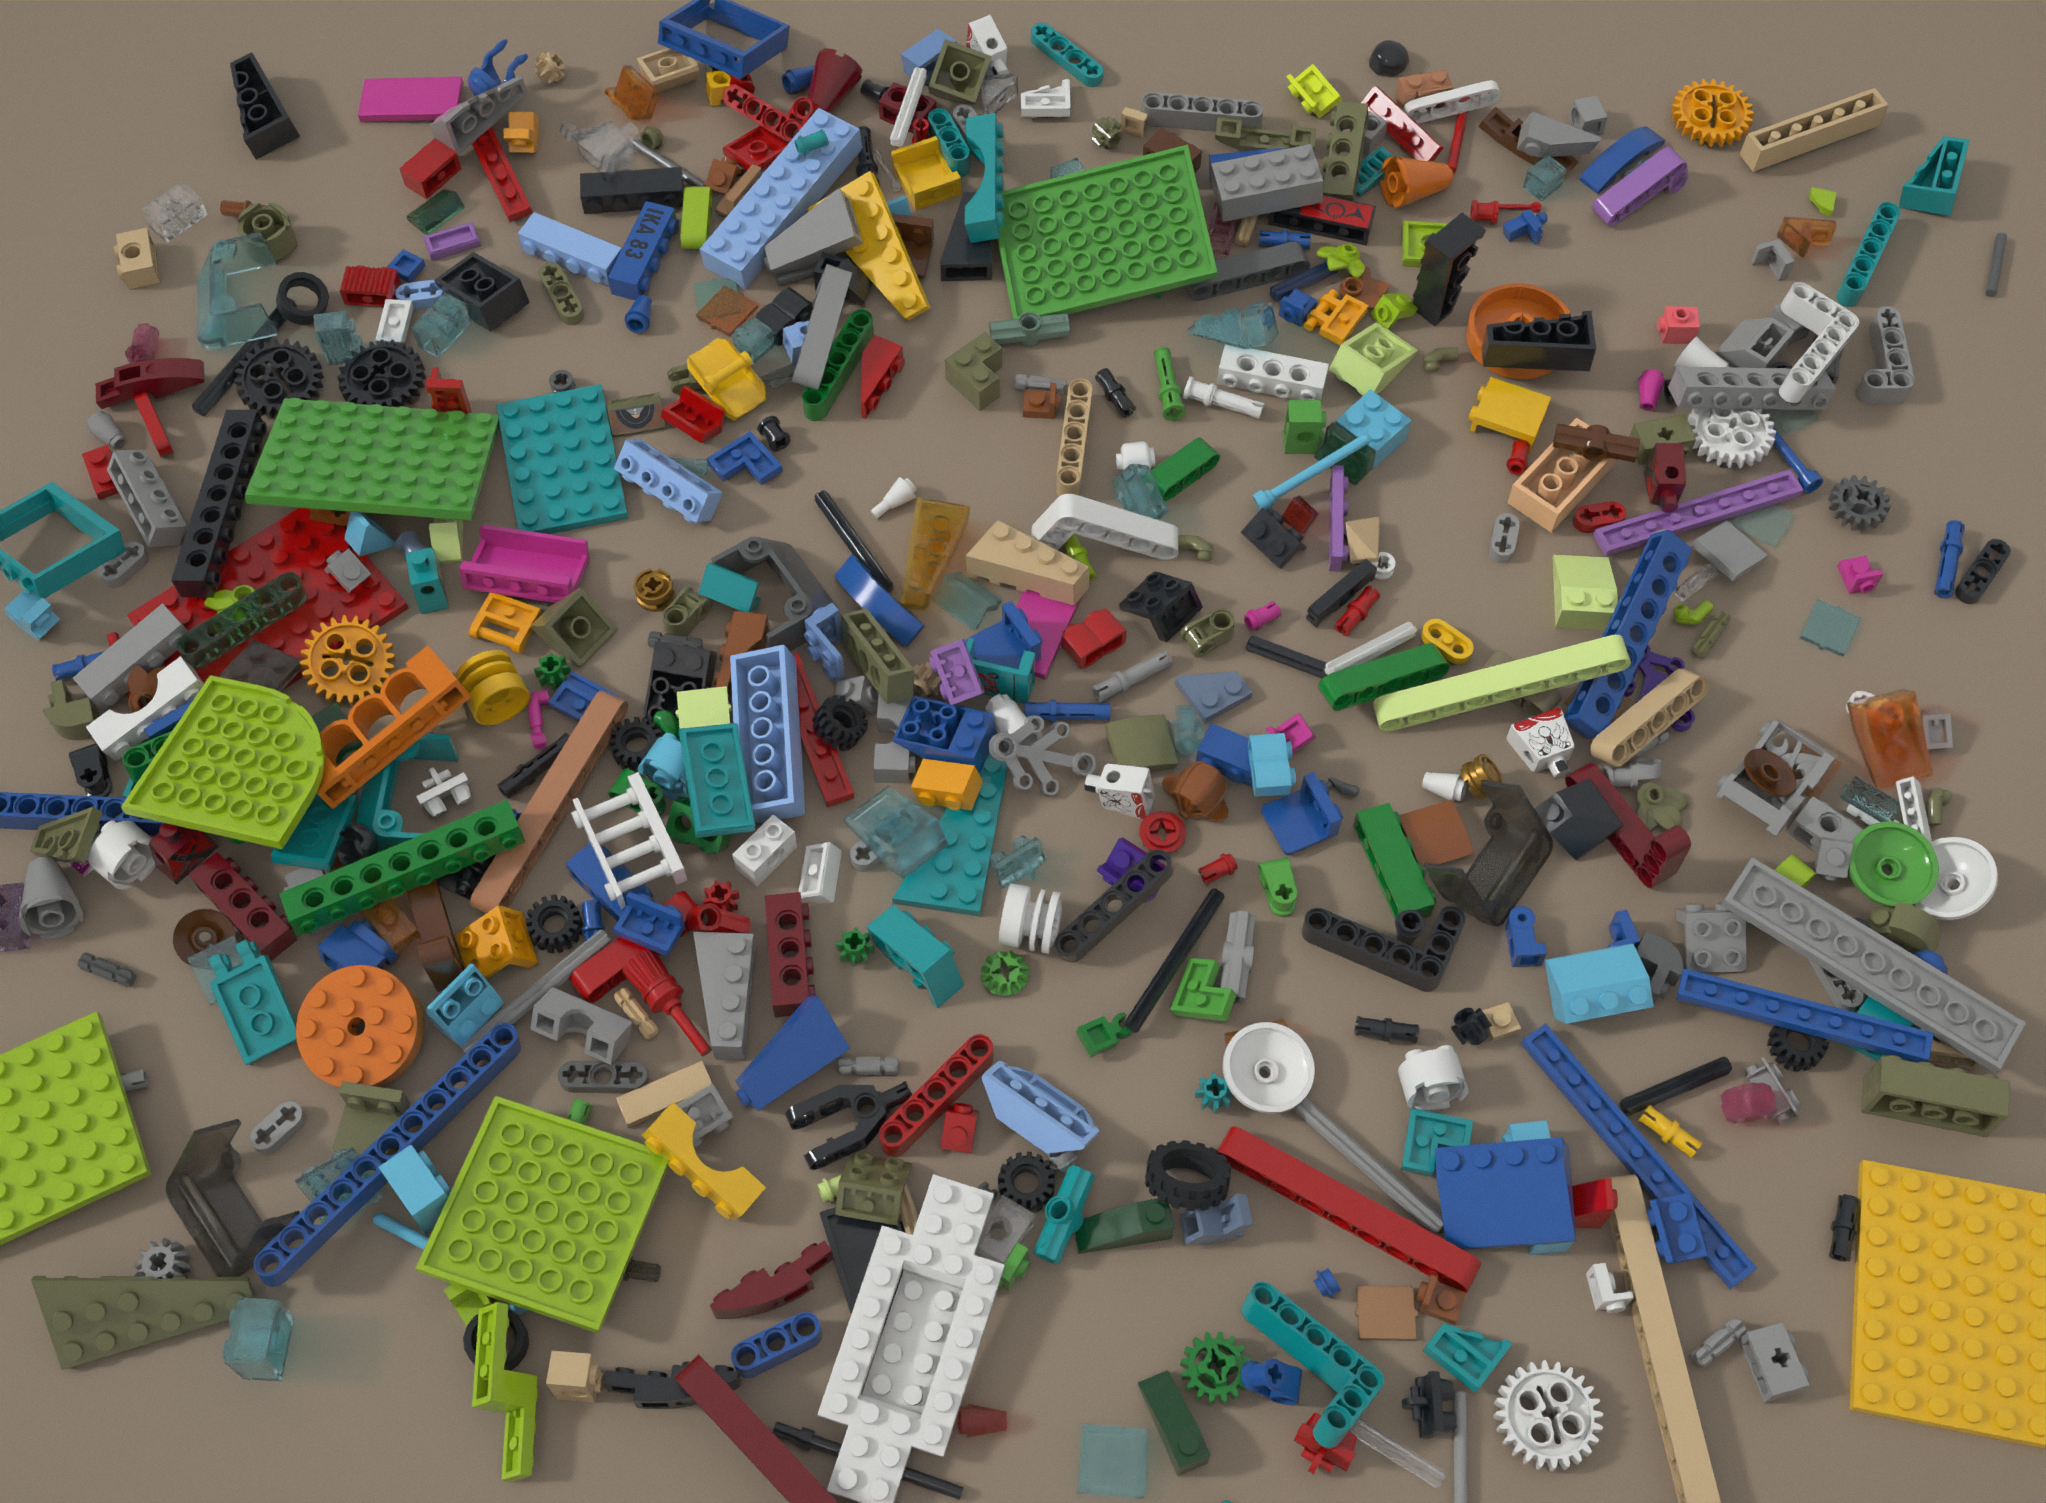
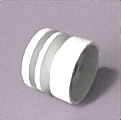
[999,883,1062,954]

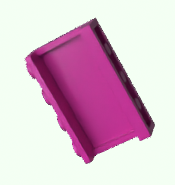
[459,524,590,603]

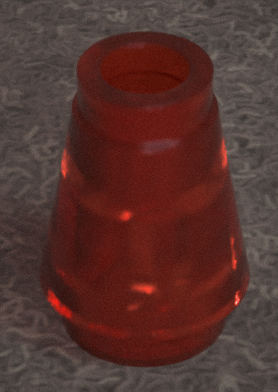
[958,1404,1007,1438]

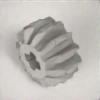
[133,1238,192,1279]

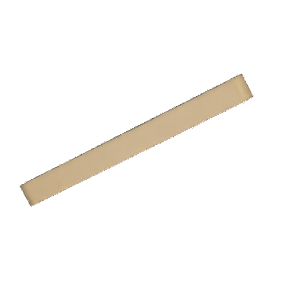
[1603,1174,1721,1503]

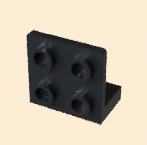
[1119,571,1203,642]

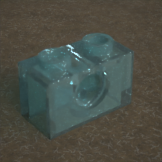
[412,292,471,358]

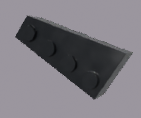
[230,52,300,159]
[1413,212,1486,326]

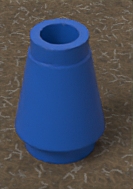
[781,66,814,94]
[624,295,652,333]

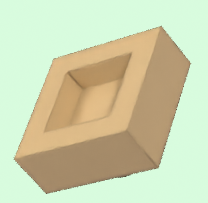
[1120,107,1148,138]
[1482,1002,1521,1042]

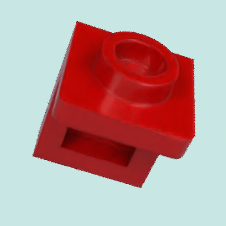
[940,1103,979,1153]

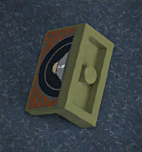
[607,392,665,436]

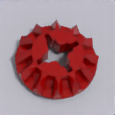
[1139,811,1186,853]

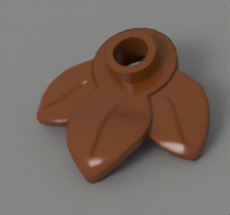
[1339,267,1390,310]
[127,666,165,713]

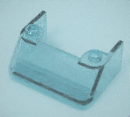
[196,232,277,350]

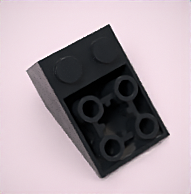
[642,641,718,729]

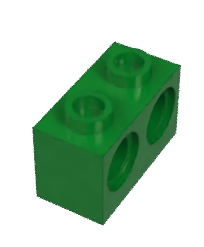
[666,797,731,854]

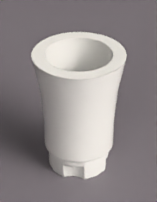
[1674,336,1730,368]
[985,694,1042,757]

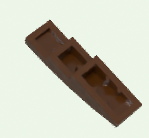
[1478,107,1578,179]

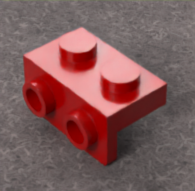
[661,386,726,443]

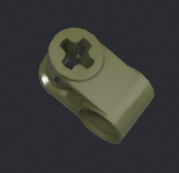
[663,586,712,637]
[1180,608,1235,658]

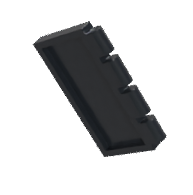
[820,1207,906,1326]

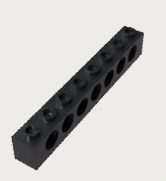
[171,410,267,598]

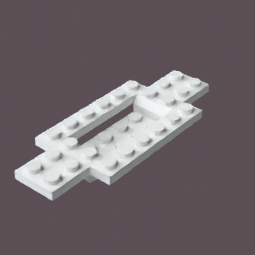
[817,1174,1005,1503]

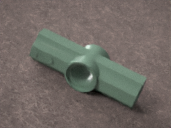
[989,312,1070,347]

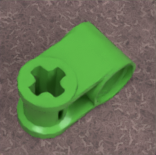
[1258,857,1298,917]

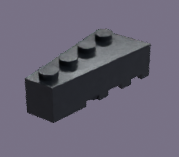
[1481,310,1596,372]

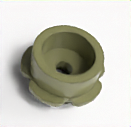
[640,126,663,149]

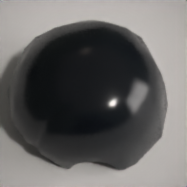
[1369,40,1409,77]
[336,823,378,867]

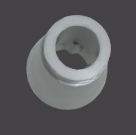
[87,411,127,450]

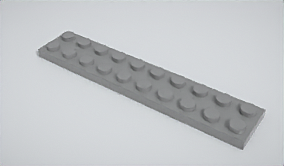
[1721,857,2026,1074]

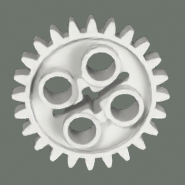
[1688,408,1776,468]
[1493,1360,1603,1472]

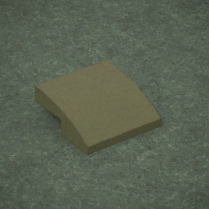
[1105,714,1179,769]

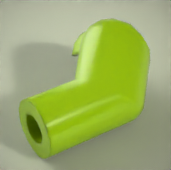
[1673,600,1714,625]

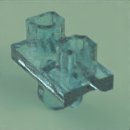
[1169,705,1204,755]
[990,835,1047,888]

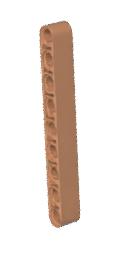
[470,690,629,913]

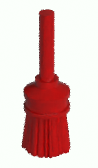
[622,949,712,1057]

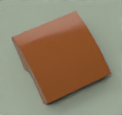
[1399,800,1474,869]

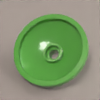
[1848,821,1939,908]

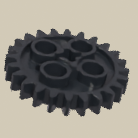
[234,339,324,419]
[337,339,426,407]

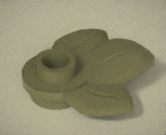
[1636,782,1689,830]

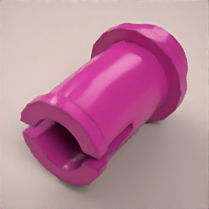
[1244,601,1281,630]

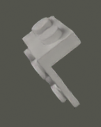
[1676,902,1746,973]

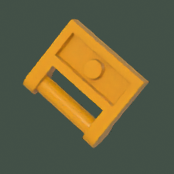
[469,593,542,654]

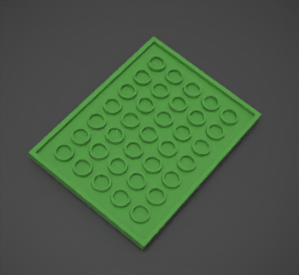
[998,145,1219,319]
[245,398,500,521]

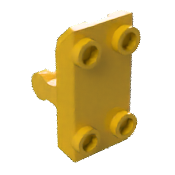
[687,338,767,421]

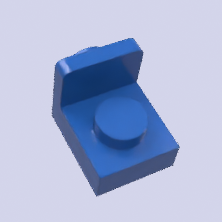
[1278,289,1317,327]
[1608,909,1640,949]

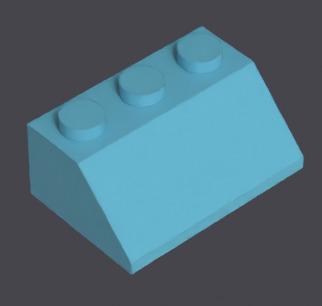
[1545,943,1654,1024]

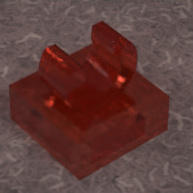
[1282,495,1319,535]

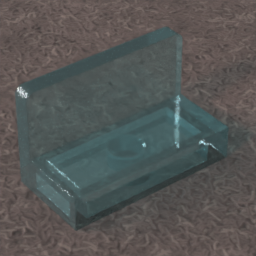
[933,571,1002,630]

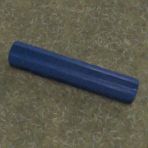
[1269,261,1338,301]

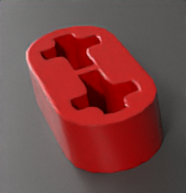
[1573,501,1626,533]

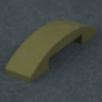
[1215,116,1316,151]

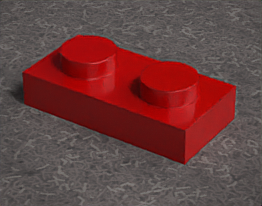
[82,444,119,500]

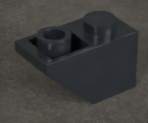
[813,252,873,304]

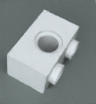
[732,815,797,887]

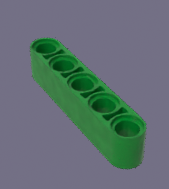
[802,309,874,421]
[1318,643,1450,711]

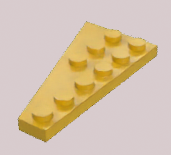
[807,171,931,321]

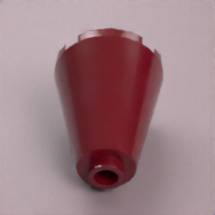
[806,48,863,114]

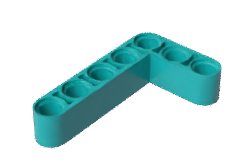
[1241,1282,1385,1448]

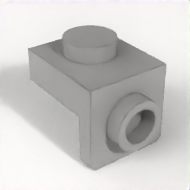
[1751,239,1795,281]
[324,548,371,593]
[835,676,878,714]
[1814,837,1853,880]

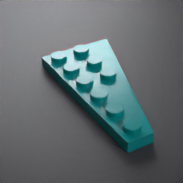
[892,754,1008,917]

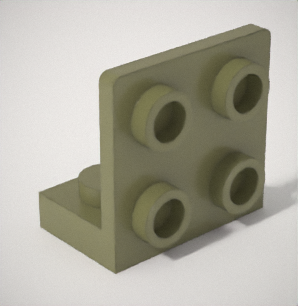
[332,1081,411,1157]
[835,1152,912,1226]

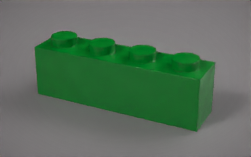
[1353,803,1436,919]

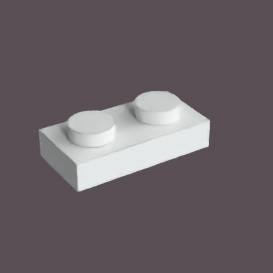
[375,299,414,347]

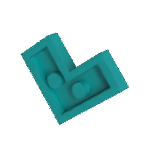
[1401,1108,1473,1177]

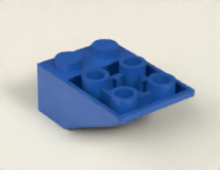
[893,695,997,774]

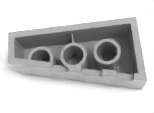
[693,932,757,1061]

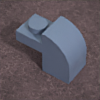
[1180,1194,1253,1245]

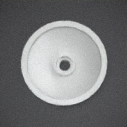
[1914,837,1998,920]
[1223,1022,1315,1114]

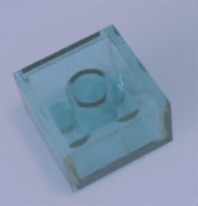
[222,1297,295,1382]

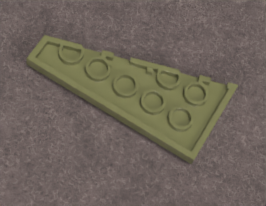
[31,1276,259,1370]

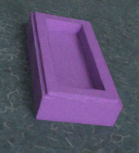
[423,222,481,261]

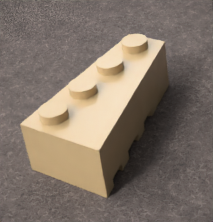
[966,520,1090,606]

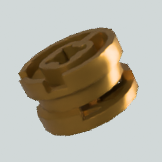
[633,568,675,612]
[1460,754,1504,800]

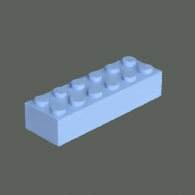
[730,645,806,824]

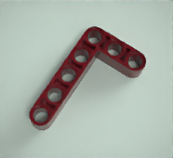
[1565,762,1691,888]

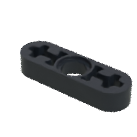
[1955,539,2011,604]

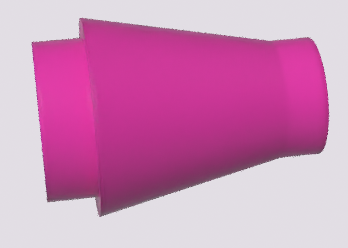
[1638,369,1665,411]

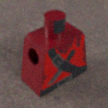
[1644,443,1686,513]
[149,823,219,885]

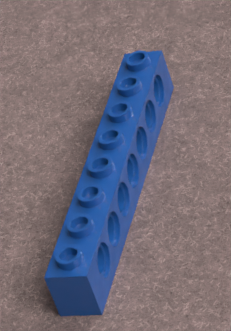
[1564,530,1693,739]

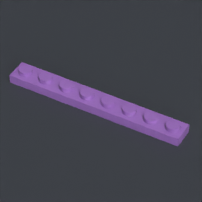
[1593,469,1803,557]

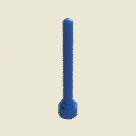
[1761,413,1824,494]

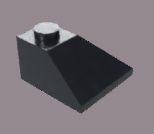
[1533,779,1624,860]

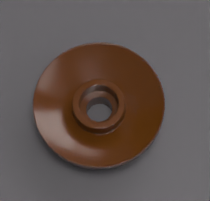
[1744,749,1796,797]
[173,909,236,969]

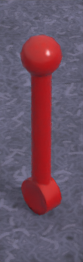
[1490,201,1541,213]

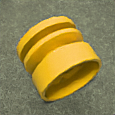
[455,650,530,725]

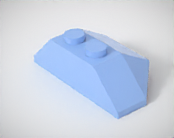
[982,1060,1100,1154]

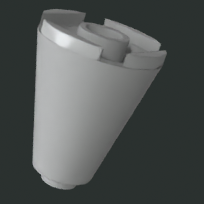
[19,857,83,940]

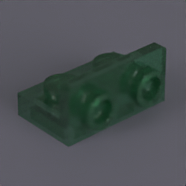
[1314,422,1376,485]

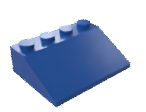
[1435,1137,1576,1250]

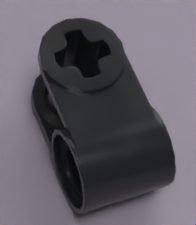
[69,743,112,797]

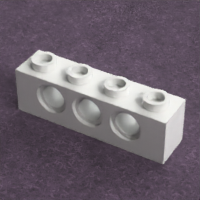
[1217,343,1329,400]

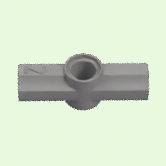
[1219,910,1256,1004]

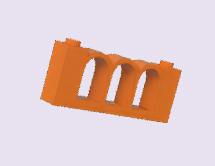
[317,645,472,809]

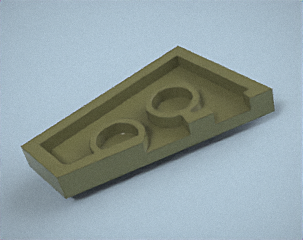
[30,807,103,863]

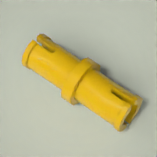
[1638,1105,1703,1159]

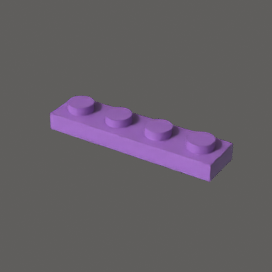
[1329,465,1348,572]

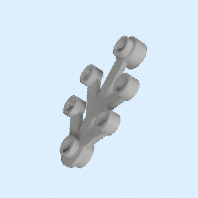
[989,715,1096,795]

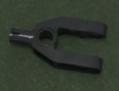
[785,1081,912,1170]

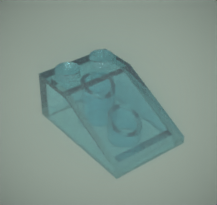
[843,786,949,879]

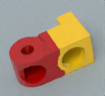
[706,71,755,106]

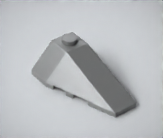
[430,76,528,155]

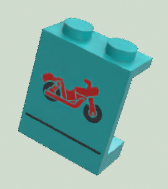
[967,638,1035,704]

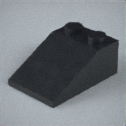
[434,252,530,332]

